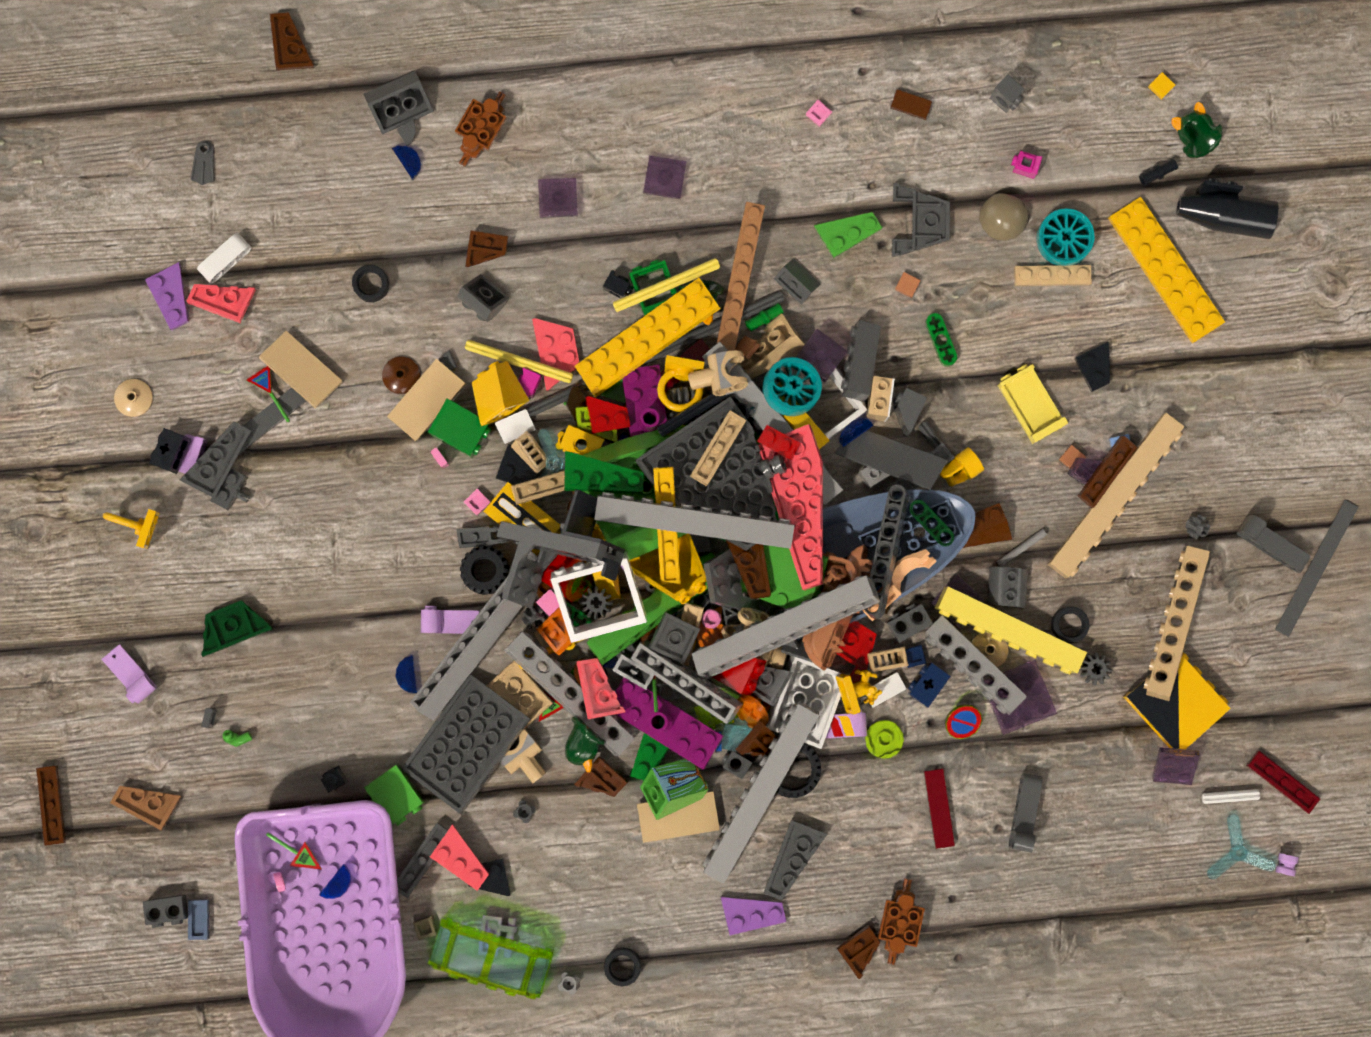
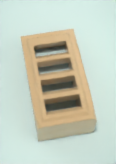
[511,431,551,474]
[867,647,908,673]

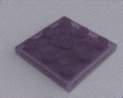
[983,660,1057,735]

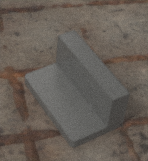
[774,259,821,304]

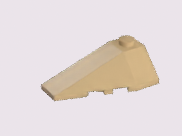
[739,314,807,379]

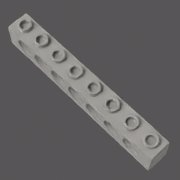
[504,632,635,757]

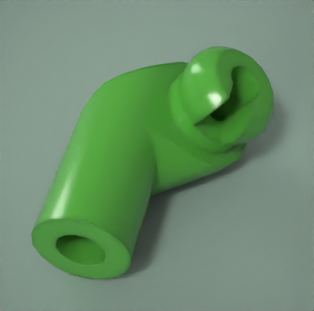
[222,730,253,747]

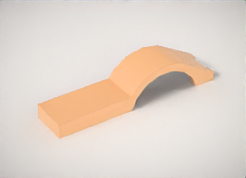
[862,549,937,621]

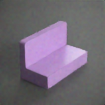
[178,434,208,473]

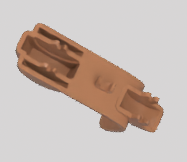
[802,545,873,671]

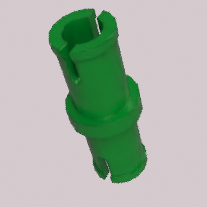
[745,303,784,332]

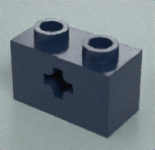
[907,663,951,708]

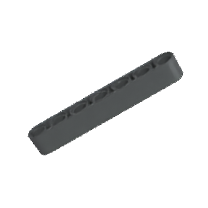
[864,485,909,619]

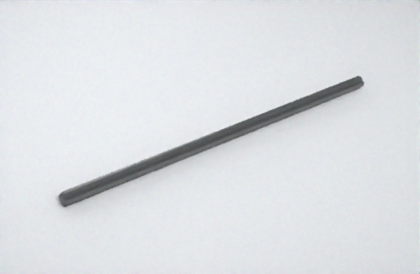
[506,291,784,418]

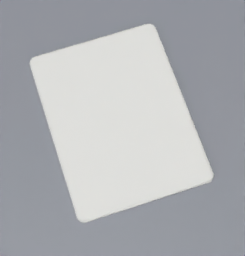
[495,409,535,444]

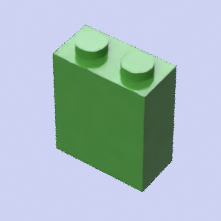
[364,764,425,826]

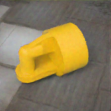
[940,447,984,487]

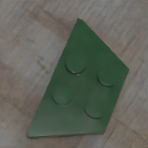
[201,600,273,657]

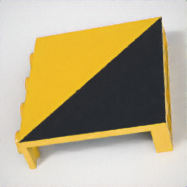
[1123,652,1231,755]

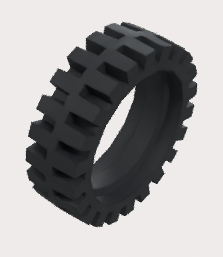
[776,743,821,798]

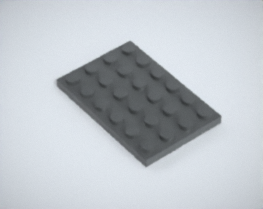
[401,674,531,814]

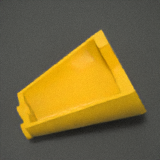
[622,534,707,604]

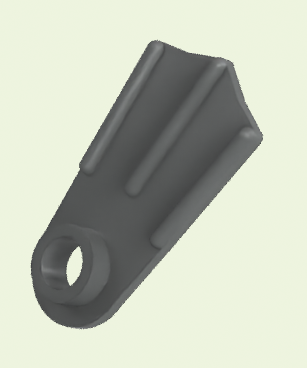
[190,141,214,185]

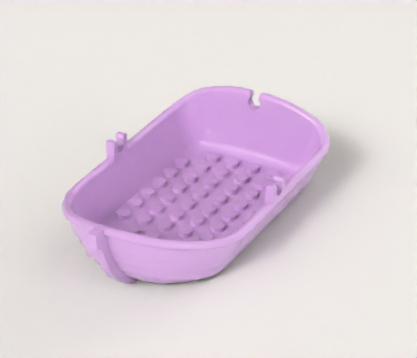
[235,800,406,1037]

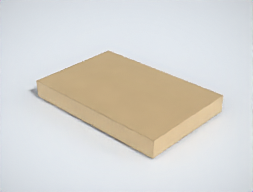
[486,661,553,729]

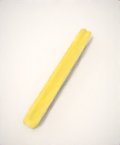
[613,258,720,312]
[465,340,573,383]

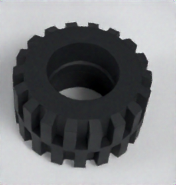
[460,546,510,595]

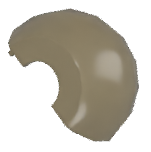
[979,193,1028,241]

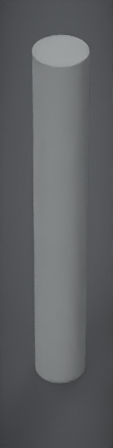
[996,529,1047,567]

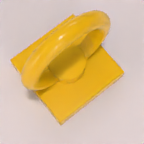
[657,355,705,412]
[103,509,160,549]

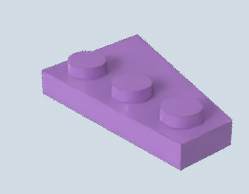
[145,262,189,331]
[721,896,786,935]

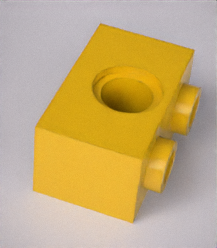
[560,424,605,455]

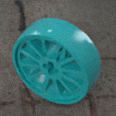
[1036,208,1095,266]
[763,357,822,416]

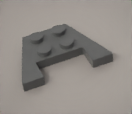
[891,183,950,257]
[704,547,759,611]

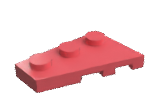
[187,284,256,324]
[577,658,626,719]
[430,824,489,891]

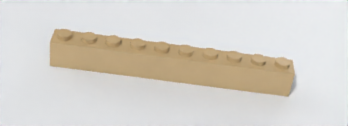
[1047,413,1184,578]

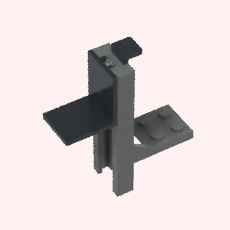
[497,489,625,609]

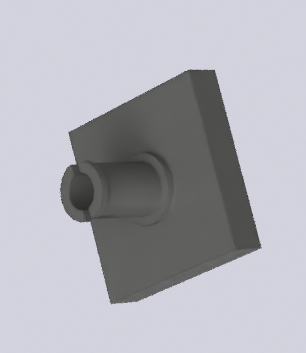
[648,612,700,664]

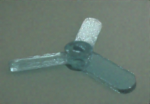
[538,429,565,477]
[1207,814,1276,880]

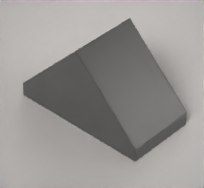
[613,653,654,690]

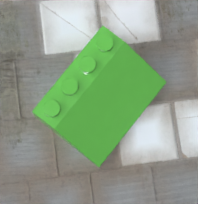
[740,545,828,609]

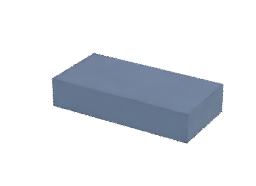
[188,900,209,940]

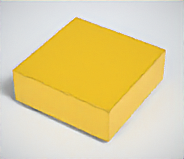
[1148,72,1175,100]

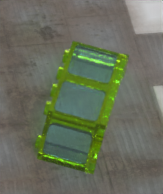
[427,916,555,999]

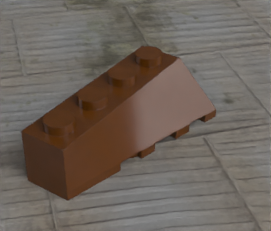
[963,503,1012,548]

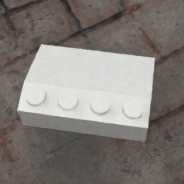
[766,655,841,749]

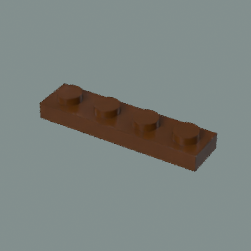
[1077,436,1138,508]
[36,765,66,846]

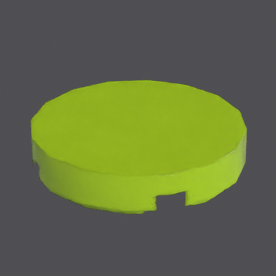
[865,720,904,759]

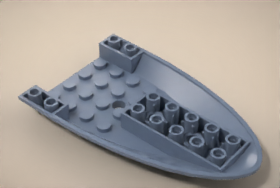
[822,489,975,623]

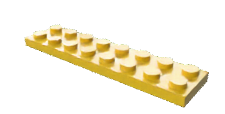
[1108,197,1225,344]
[575,278,721,397]

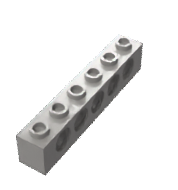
[925,616,1027,715]
[631,640,742,724]

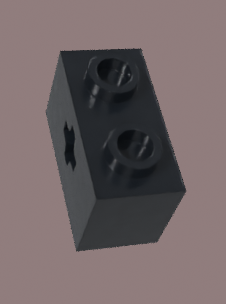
[149,428,191,474]

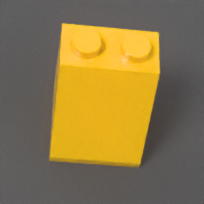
[472,361,530,426]

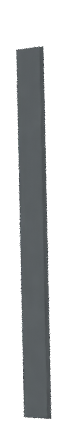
[1275,500,1359,637]

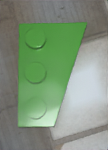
[814,212,882,258]

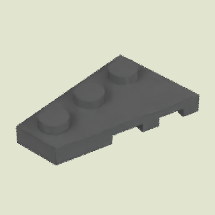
[752,667,793,706]

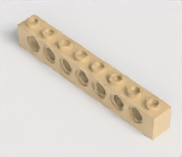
[1144,546,1210,701]

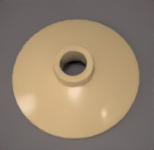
[114,379,153,417]
[971,632,1008,667]

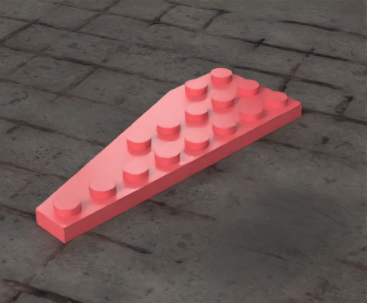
[758,424,823,591]

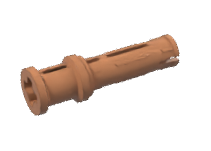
[821,565,847,593]

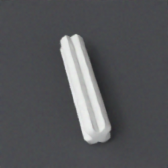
[1202,789,1260,804]

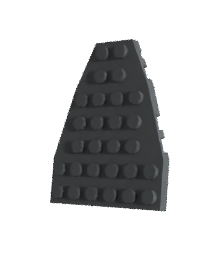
[635,397,777,551]

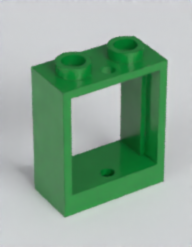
[629,260,677,316]

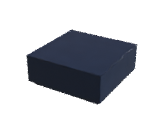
[905,645,926,668]

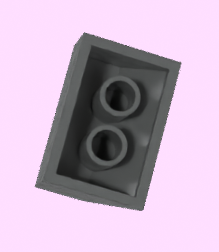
[364,71,434,135]

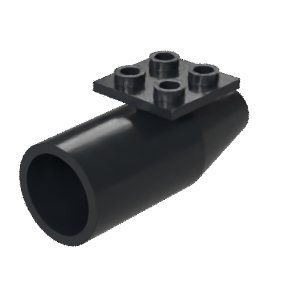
[1176,179,1279,239]

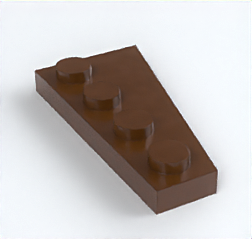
[726,540,771,599]

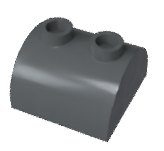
[457,274,509,322]
[987,567,1028,609]

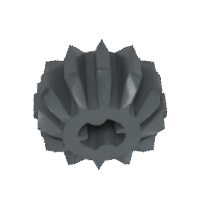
[668,387,696,404]
[580,586,613,620]
[1079,653,1112,686]

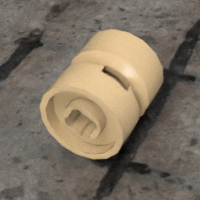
[760,646,787,670]

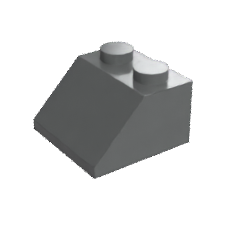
[894,388,927,437]

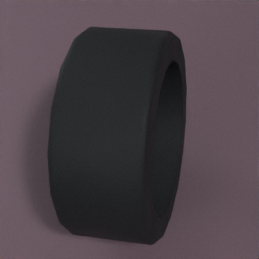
[352,265,389,302]
[1051,607,1089,643]
[604,947,641,987]

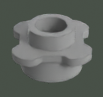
[558,972,580,994]

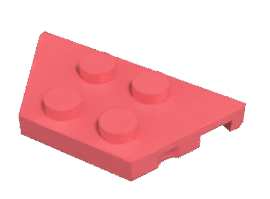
[532,318,579,391]

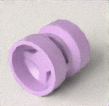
[1275,853,1299,877]

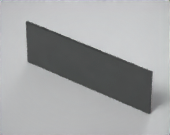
[835,425,947,490]

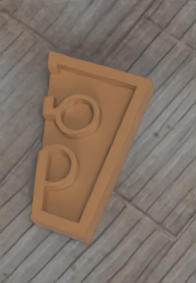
[110,786,182,831]

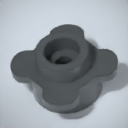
[513,800,536,823]

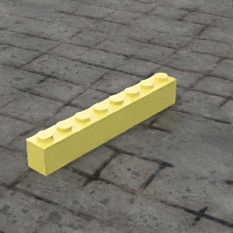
[935,587,1087,675]

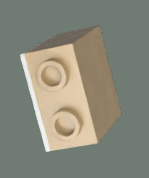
[865,376,895,422]

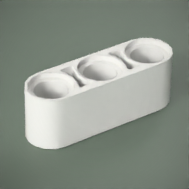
[197,233,251,284]

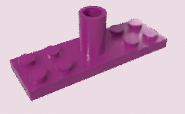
[622,365,667,437]
[615,677,724,770]

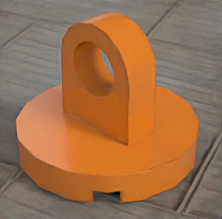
[737,695,771,728]

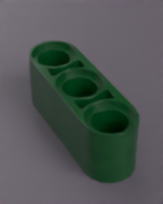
[909,500,954,547]

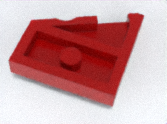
[585,396,631,434]

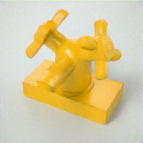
[835,670,882,715]

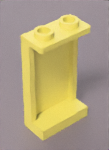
[998,364,1068,444]

